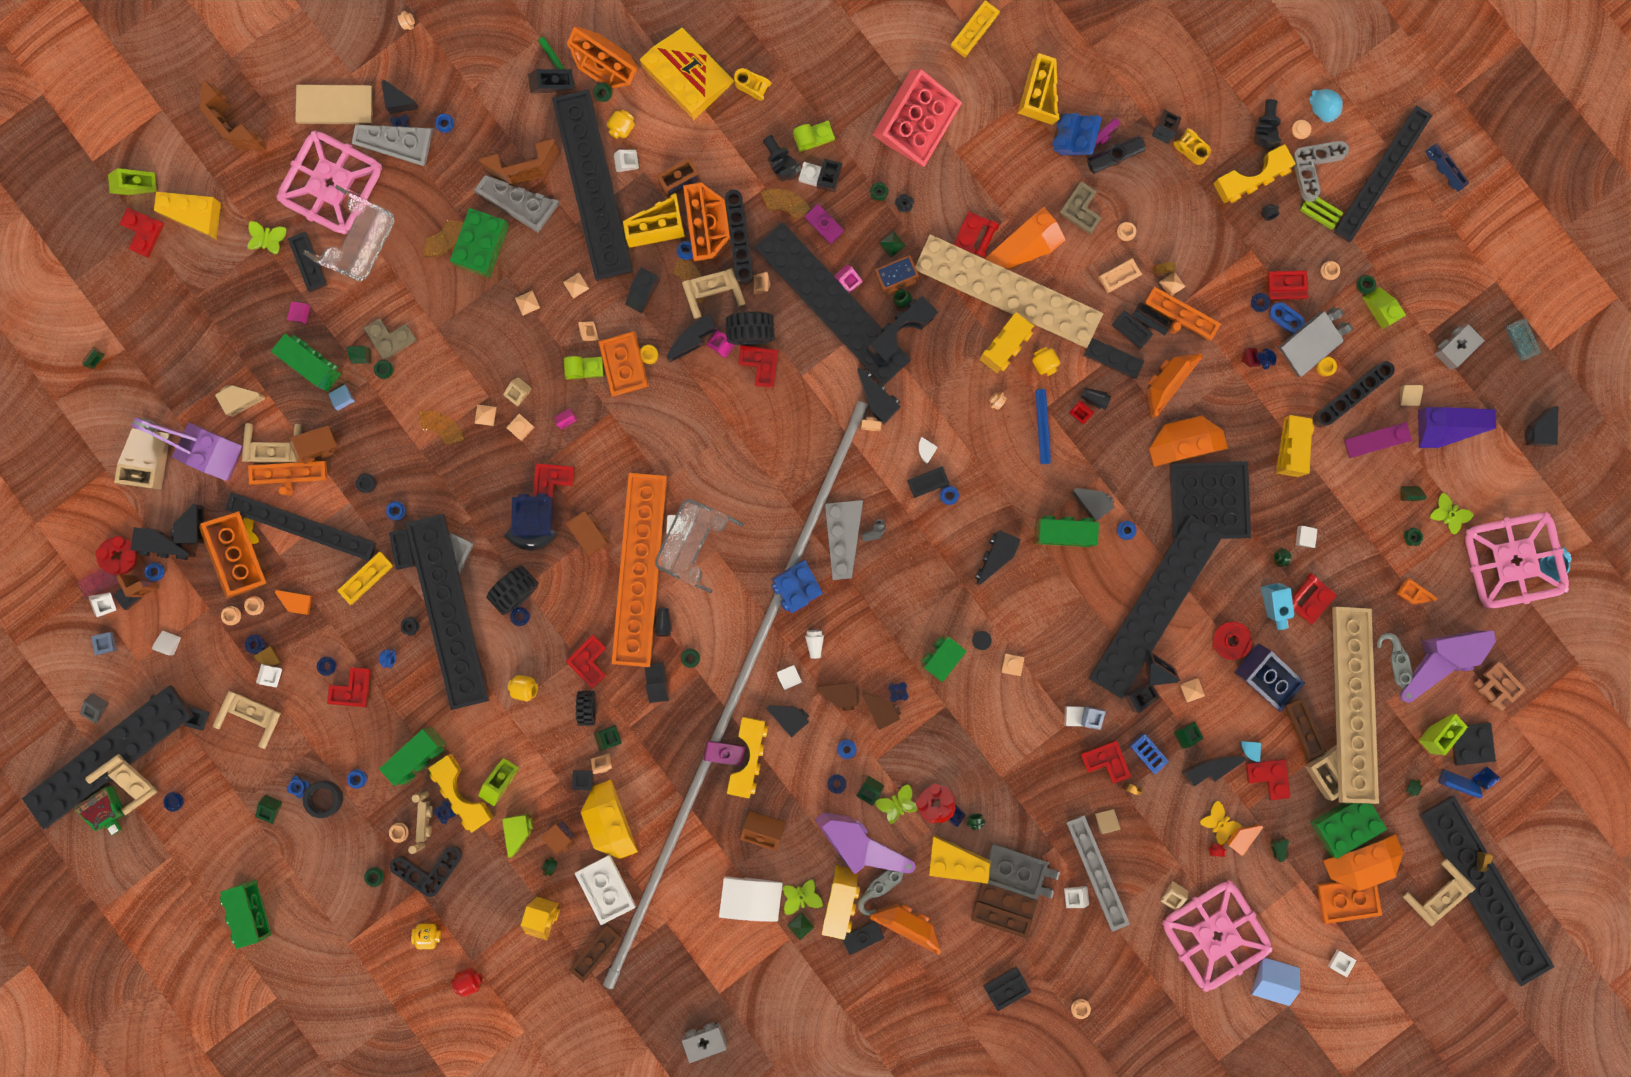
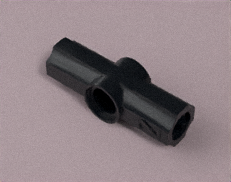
[1087,135,1146,174]

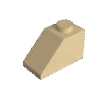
[215,385,266,417]

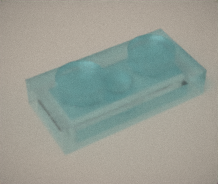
[1505,318,1541,362]

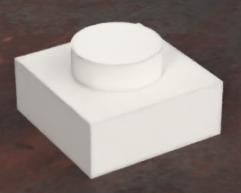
[798,162,821,187]
[256,664,282,687]
[1328,949,1356,977]

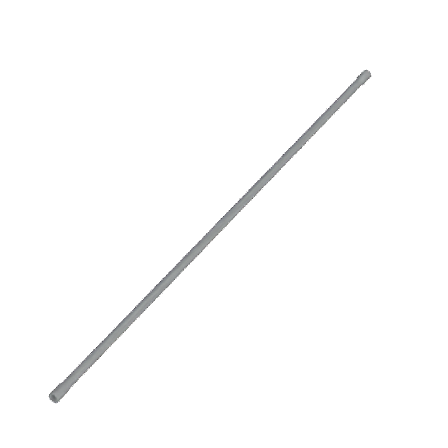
[603,401,869,989]

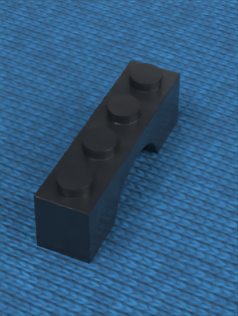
[866,296,938,367]

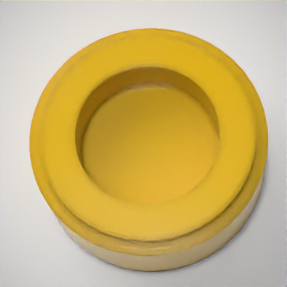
[640,345,659,364]
[1316,357,1337,377]

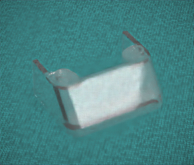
[303,184,395,281]
[655,499,744,593]

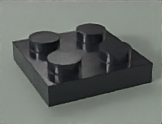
[1452,722,1496,765]

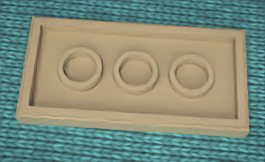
[295,85,373,125]

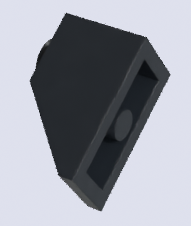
[528,69,574,93]
[625,267,660,313]
[1524,406,1559,447]
[171,504,204,544]
[766,705,809,738]

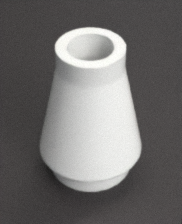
[805,630,824,658]

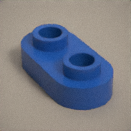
[1269,303,1305,334]

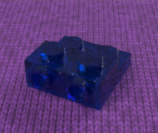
[511,493,553,537]

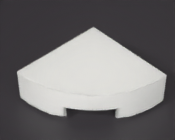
[919,437,938,464]

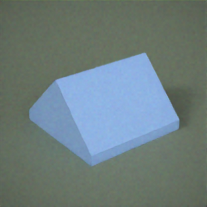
[1251,958,1300,1006]

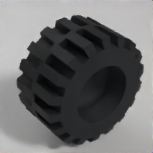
[726,312,775,345]
[486,565,539,615]

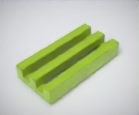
[1300,193,1343,230]

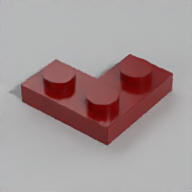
[119,207,164,258]
[738,345,779,389]
[532,464,575,504]
[565,635,607,689]
[327,667,371,708]
[1080,740,1131,784]
[1245,759,1291,800]

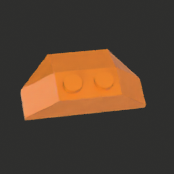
[567,26,638,89]
[683,182,730,261]
[1147,353,1203,419]
[1149,416,1228,467]
[1322,834,1404,891]
[869,904,941,955]

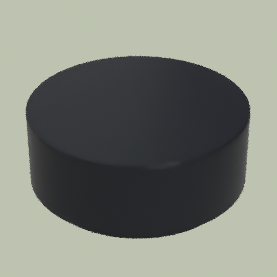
[356,474,377,493]
[972,631,992,650]

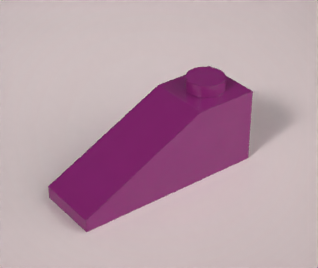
[1344,422,1412,458]

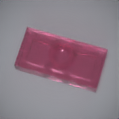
[77,569,119,599]

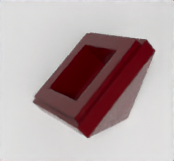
[1242,348,1261,367]

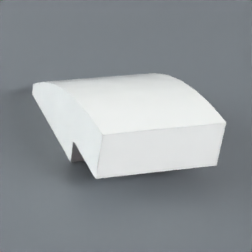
[719,876,783,921]

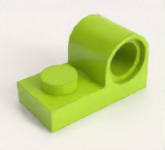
[793,121,835,152]
[564,356,604,380]

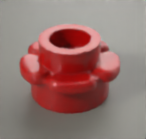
[1208,844,1227,857]

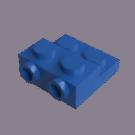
[1052,113,1102,155]
[771,560,823,613]

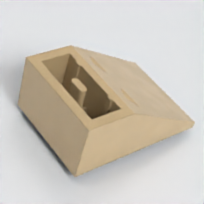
[114,428,171,490]
[1304,745,1339,801]

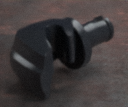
[1254,99,1282,149]
[763,135,801,182]

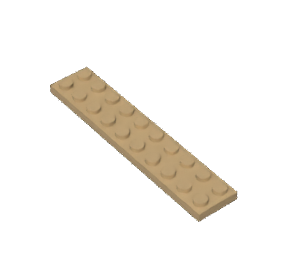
[915,234,1103,348]
[1332,607,1379,804]

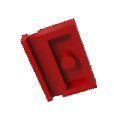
[1267,270,1309,300]

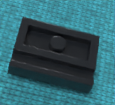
[983,966,1031,1011]

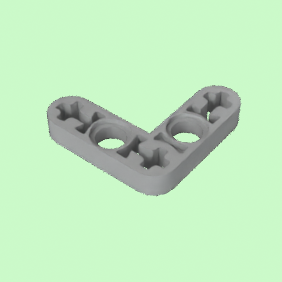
[1292,141,1349,202]

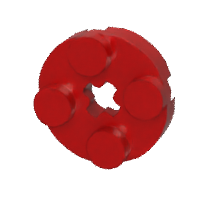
[95,536,138,575]
[1212,622,1253,660]
[916,784,956,824]

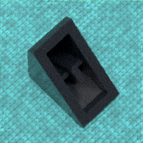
[381,79,419,114]
[1146,651,1180,686]
[1125,682,1159,713]

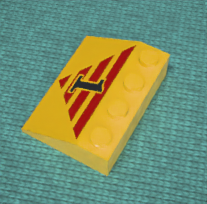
[639,28,734,120]

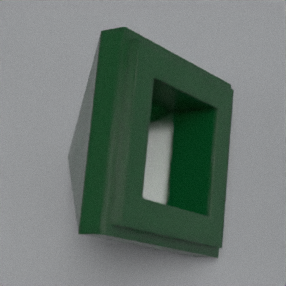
[879,231,906,258]
[787,913,814,940]

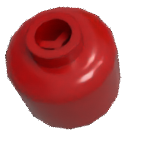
[452,968,483,997]

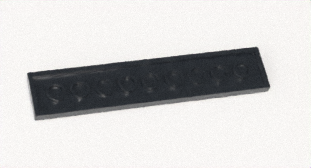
[552,89,633,281]
[755,222,911,386]
[406,514,490,710]
[1088,515,1223,699]
[22,685,194,830]
[1419,796,1554,986]

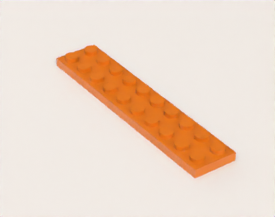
[611,473,667,667]

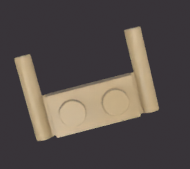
[682,268,746,319]
[242,423,302,463]
[213,691,281,749]
[85,754,158,815]
[408,791,433,854]
[1402,858,1475,926]

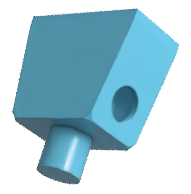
[1261,583,1294,630]

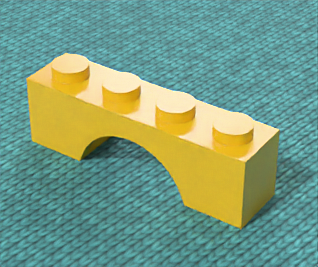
[1214,144,1296,203]
[727,716,768,798]
[428,754,494,833]

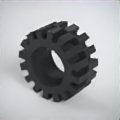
[575,691,597,726]

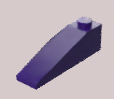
[1418,407,1496,448]

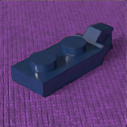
[1425,143,1469,192]

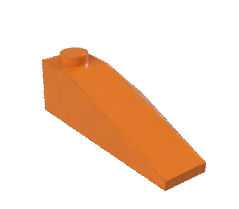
[985,207,1066,270]

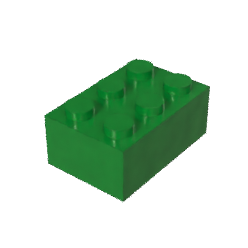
[450,208,509,278]
[271,334,341,392]
[1035,516,1099,547]
[921,636,967,682]
[379,727,447,786]
[1310,803,1387,859]
[220,879,272,949]

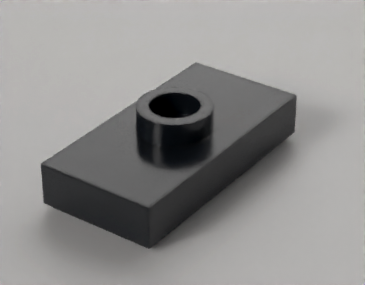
[1132,302,1172,336]
[1111,310,1153,349]
[907,466,950,498]
[389,529,416,570]
[842,921,884,955]

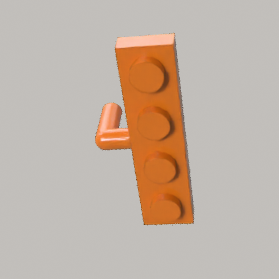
[1144,286,1221,341]
[248,461,328,496]

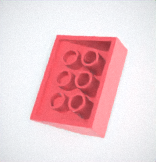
[872,69,962,167]

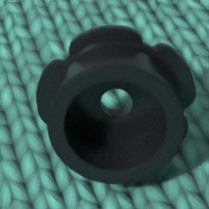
[895,194,914,212]
[1261,204,1280,221]
[401,617,420,636]

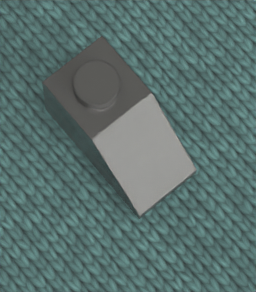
[1071,488,1115,522]

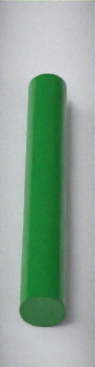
[538,37,575,85]

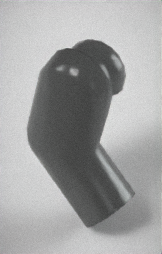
[862,519,886,542]

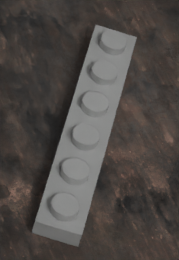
[1066,815,1130,932]

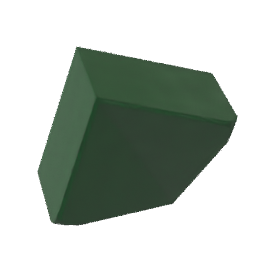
[346,346,371,364]
[1270,837,1289,862]

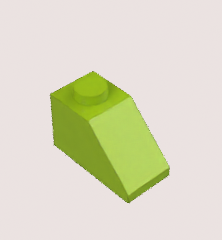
[108,168,157,195]
[1362,287,1406,329]
[1418,713,1468,755]
[478,758,519,806]
[502,813,534,858]

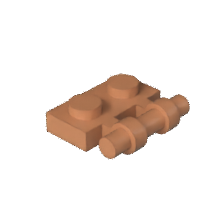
[1473,661,1526,712]

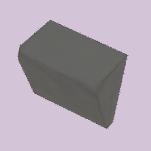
[80,694,108,723]

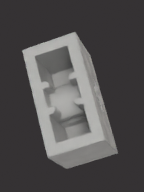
[1435,324,1485,370]
[682,1022,727,1063]

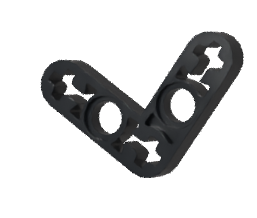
[390,846,463,897]

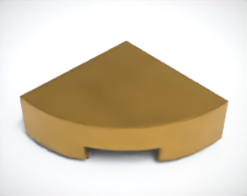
[1153,262,1176,274]
[254,646,282,665]
[1123,782,1144,796]
[1477,852,1493,872]

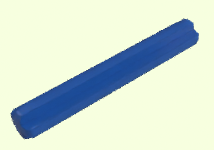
[1035,389,1051,465]

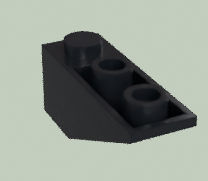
[857,367,901,425]
[131,527,196,560]
[975,530,1021,585]

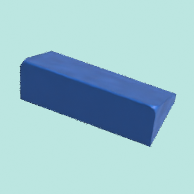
[1438,770,1483,798]

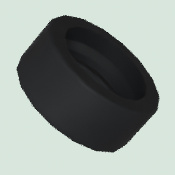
[303,780,343,818]

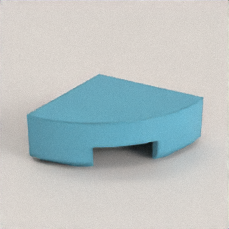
[1240,741,1261,762]

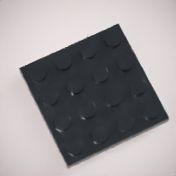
[1170,461,1251,540]

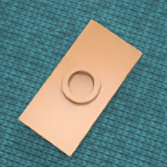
[1098,258,1142,294]

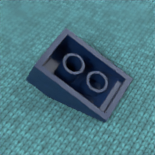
[1234,643,1305,712]

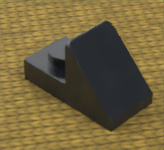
[1152,110,1181,144]
[817,159,842,192]
[645,663,669,703]

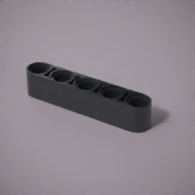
[725,189,753,285]
[1312,361,1395,428]

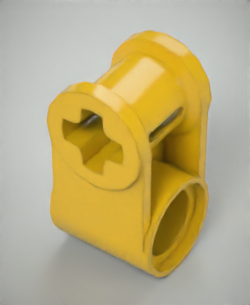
[734,68,772,101]
[1174,128,1211,165]

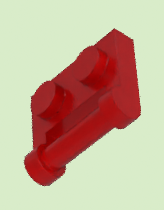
[953,211,1000,259]
[1292,573,1337,625]

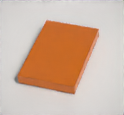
[598,331,649,397]
[1317,881,1382,924]

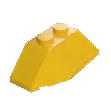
[581,779,638,859]

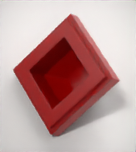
[1069,400,1094,425]

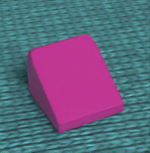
[834,265,862,293]
[287,302,311,324]
[706,330,735,358]
[554,408,577,429]

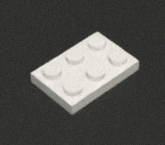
[575,855,636,925]

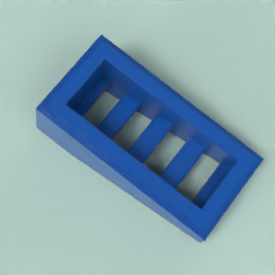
[1128,733,1169,775]

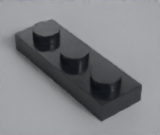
[288,232,328,292]
[1084,338,1144,379]

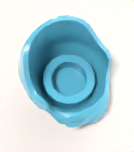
[1309,89,1343,122]
[1539,548,1571,582]

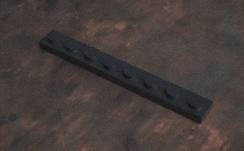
[1333,105,1433,243]
[225,492,377,561]

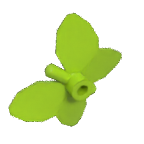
[247,221,287,254]
[1430,493,1474,535]
[875,785,918,824]
[783,879,823,915]

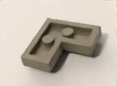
[1059,181,1102,235]
[364,318,417,360]

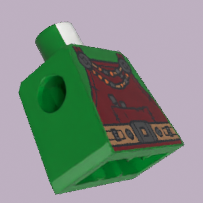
[74,786,125,836]

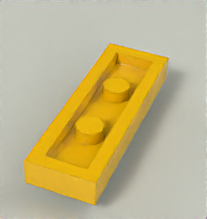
[950,0,1000,58]
[337,552,394,605]

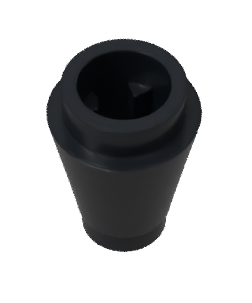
[1081,388,1111,410]
[653,608,673,637]

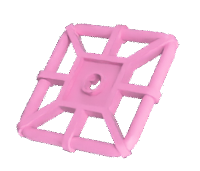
[276,130,382,235]
[1465,512,1569,609]
[1162,880,1273,992]

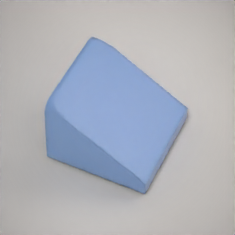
[329,385,355,411]

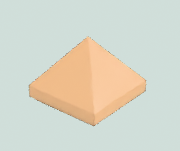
[1159,271,1185,296]
[754,272,771,294]
[563,273,589,299]
[515,291,540,316]
[578,321,599,341]
[475,405,497,426]
[1180,678,1205,703]
[591,753,612,774]

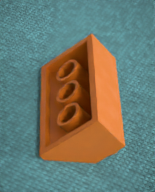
[199,512,266,599]

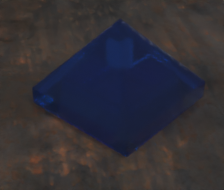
[1472,767,1501,791]
[947,805,966,827]

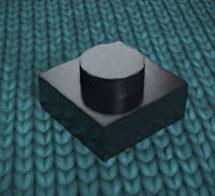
[113,588,142,610]
[572,770,593,790]

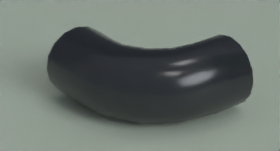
[504,522,558,551]

